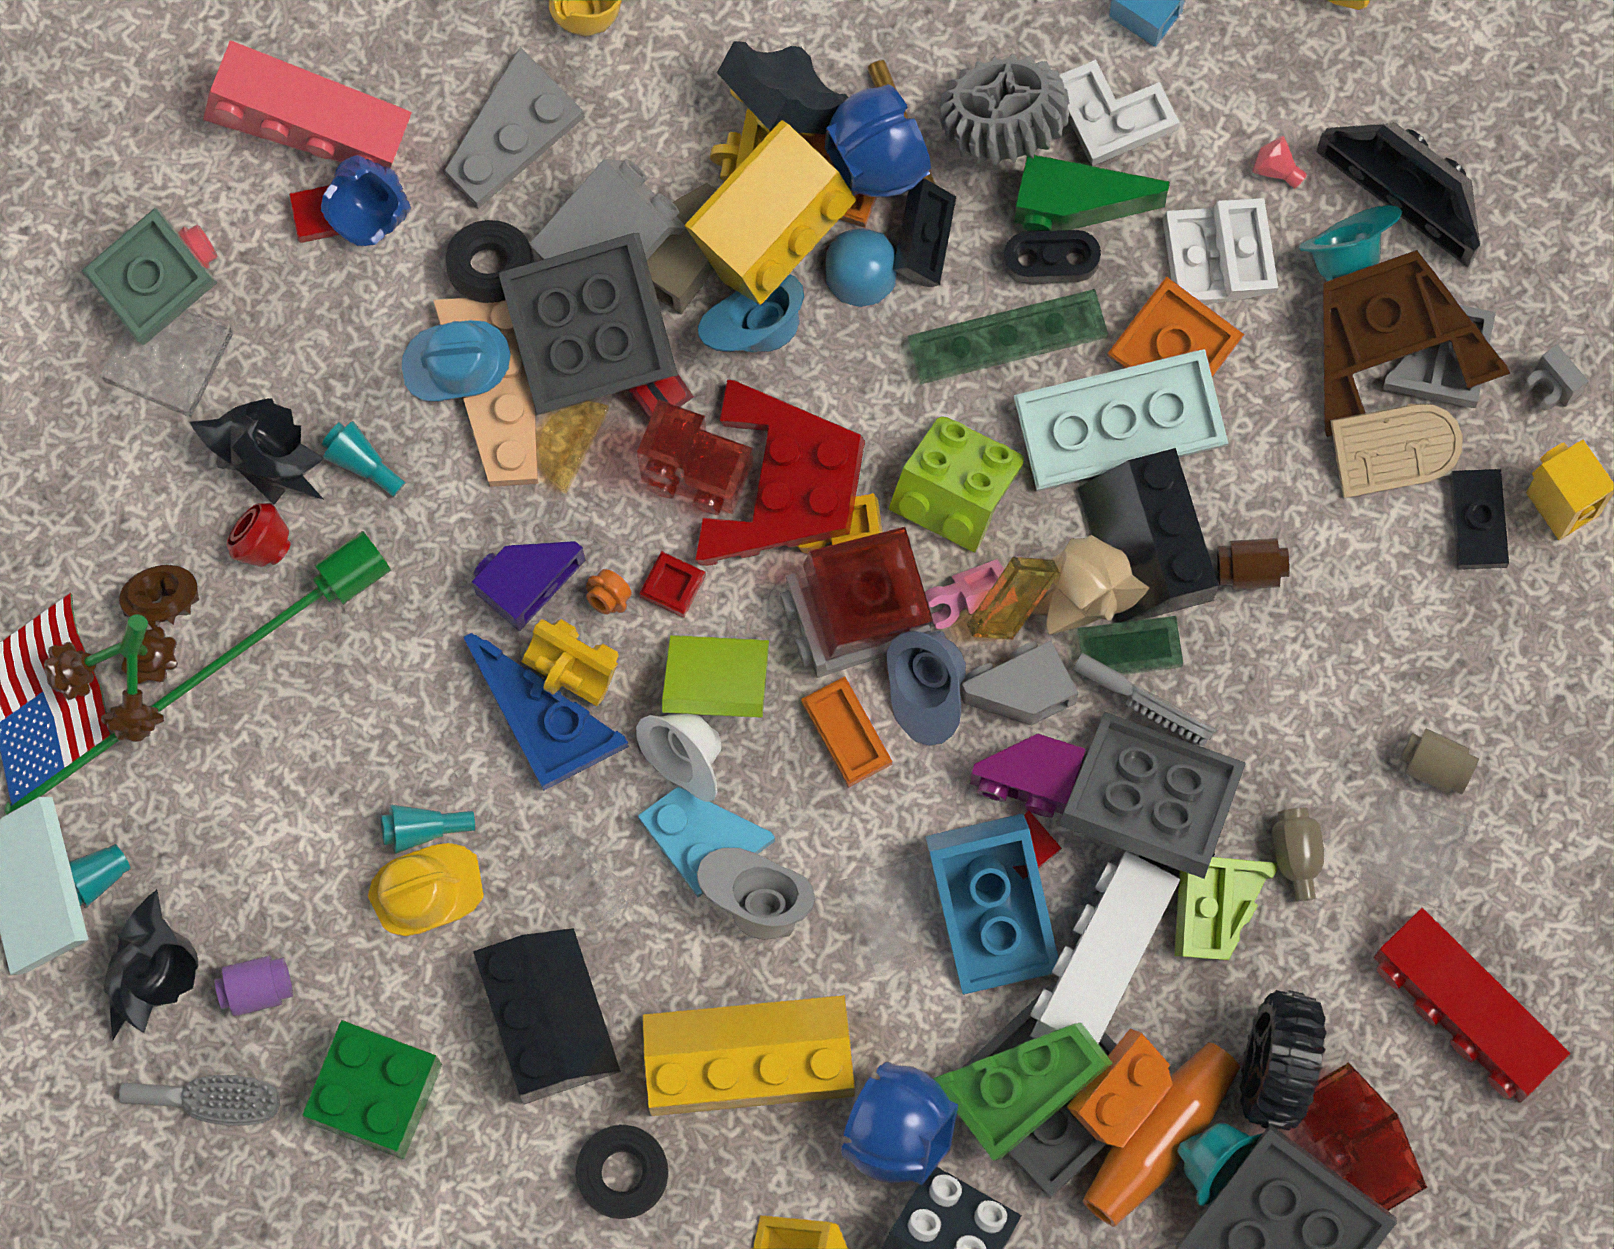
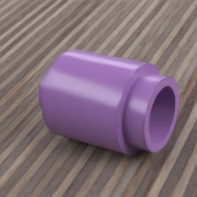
[215,955,293,1017]

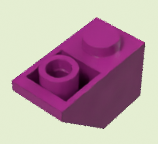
[970,733,1086,818]

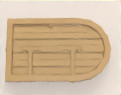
[1330,403,1463,498]

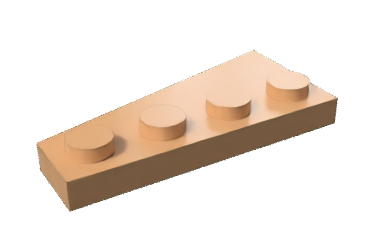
[433,298,539,486]

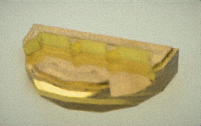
[538,401,609,494]

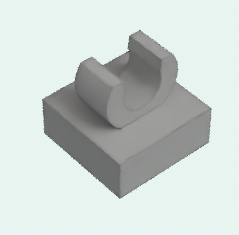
[1523,344,1589,411]

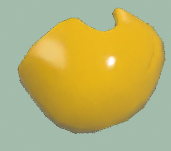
[549,0,622,37]

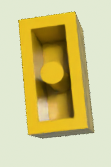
[1526,439,1614,541]

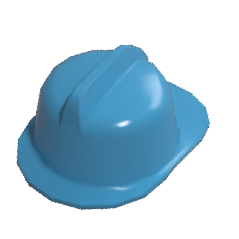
[698,274,804,352]
[401,320,511,401]

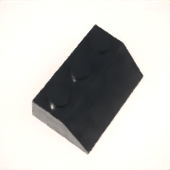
[1077,448,1219,626]
[473,928,621,1105]

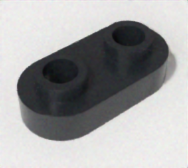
[1003,230,1101,284]

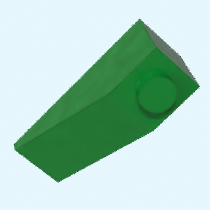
[1014,155,1170,231]

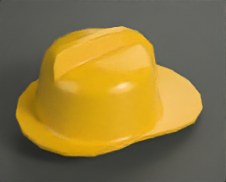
[368,843,484,936]

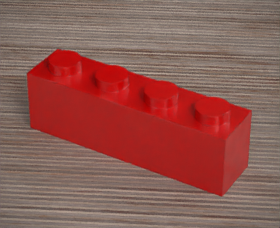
[1373,907,1571,1103]

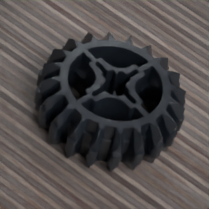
[1239,990,1327,1131]

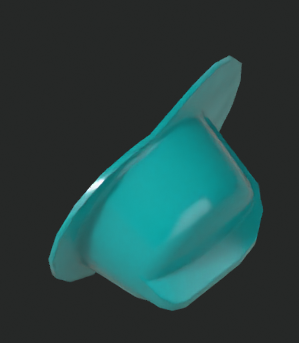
[1299,205,1402,281]
[1178,1123,1263,1206]

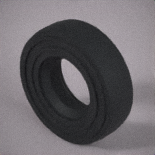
[445,220,533,303]
[576,1125,669,1219]

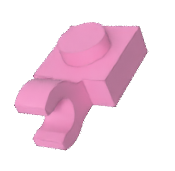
[923,559,1016,629]

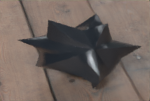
[189,398,325,504]
[104,889,199,1040]

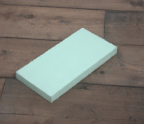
[1014,349,1229,491]

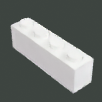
[1030,851,1180,1043]

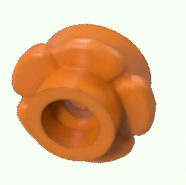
[586,569,632,615]

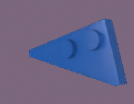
[463,633,629,791]

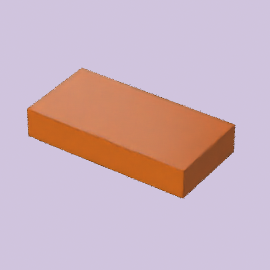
[801,676,893,788]

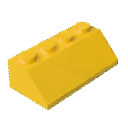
[643,995,855,1116]

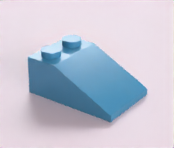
[925,813,1058,995]

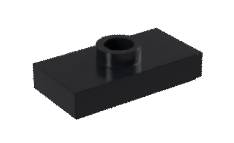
[1450,469,1509,570]

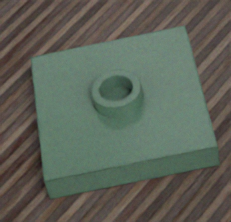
[82,208,218,345]

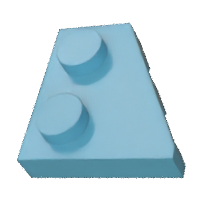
[638,786,775,898]

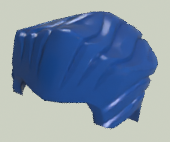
[321,155,411,246]

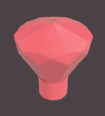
[1252,135,1307,189]

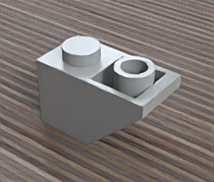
[960,641,1078,726]

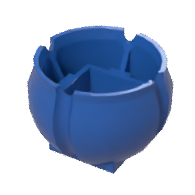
[825,84,931,198]
[841,1062,958,1185]

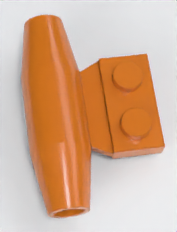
[1067,1029,1240,1227]

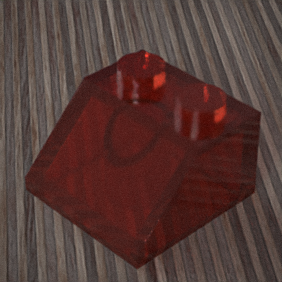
[803,527,933,659]

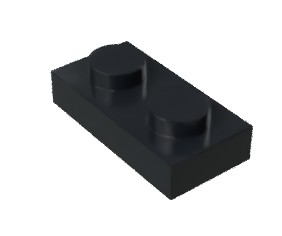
[893,178,957,287]

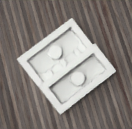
[1162,198,1278,304]

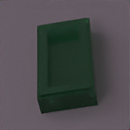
[1077,616,1183,680]

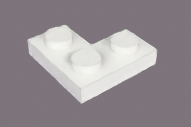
[1059,60,1180,166]

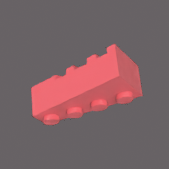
[203,40,412,168]

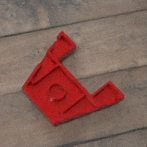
[695,380,865,566]

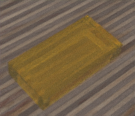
[967,557,1060,640]

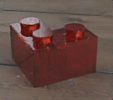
[637,399,754,515]
[1301,1062,1428,1211]

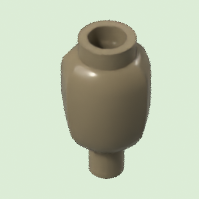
[1272,808,1324,902]

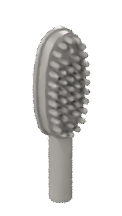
[1072,653,1217,746]
[119,1075,280,1126]

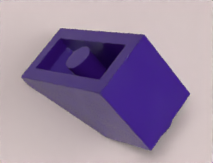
[472,541,586,632]

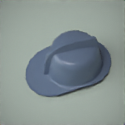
[887,631,966,746]

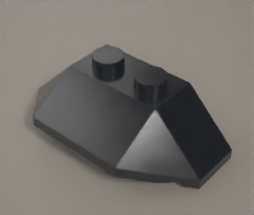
[1316,122,1480,268]

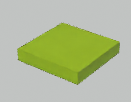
[662,635,769,718]

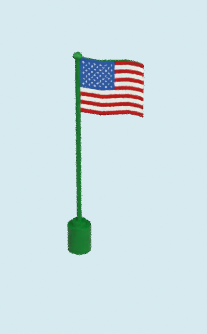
[0,531,392,815]

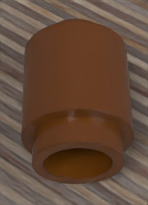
[1217,538,1290,590]

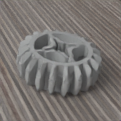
[939,53,1070,166]

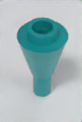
[321,421,406,497]
[381,804,475,854]

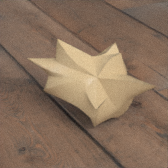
[1023,535,1149,635]

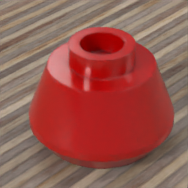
[227,503,291,567]

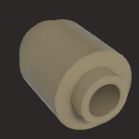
[1400,728,1479,795]

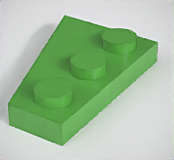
[933,1022,1113,1161]

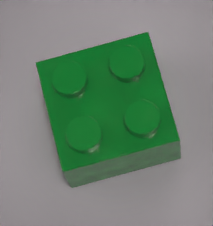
[302,1020,442,1160]

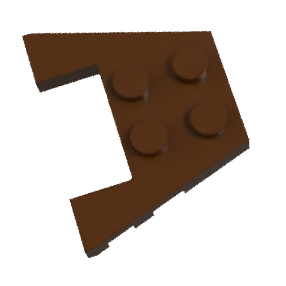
[1323,250,1510,437]

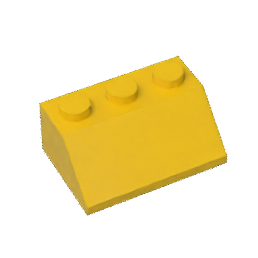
[684,120,856,305]

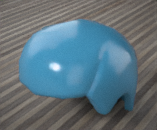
[825,228,897,307]

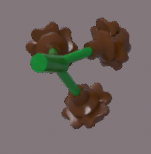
[44,614,178,742]

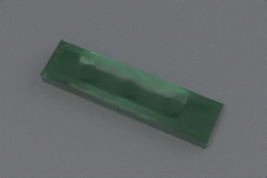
[908,289,1108,385]

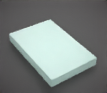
[0,797,88,975]

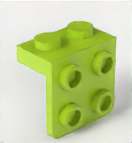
[888,416,1024,553]

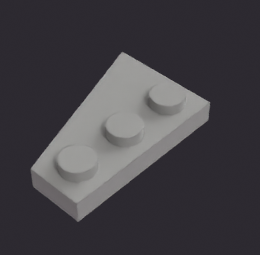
[445,47,585,209]

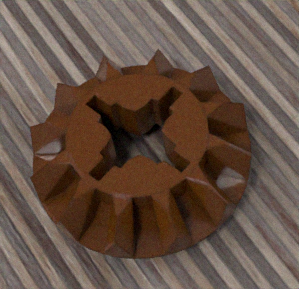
[119,565,199,630]

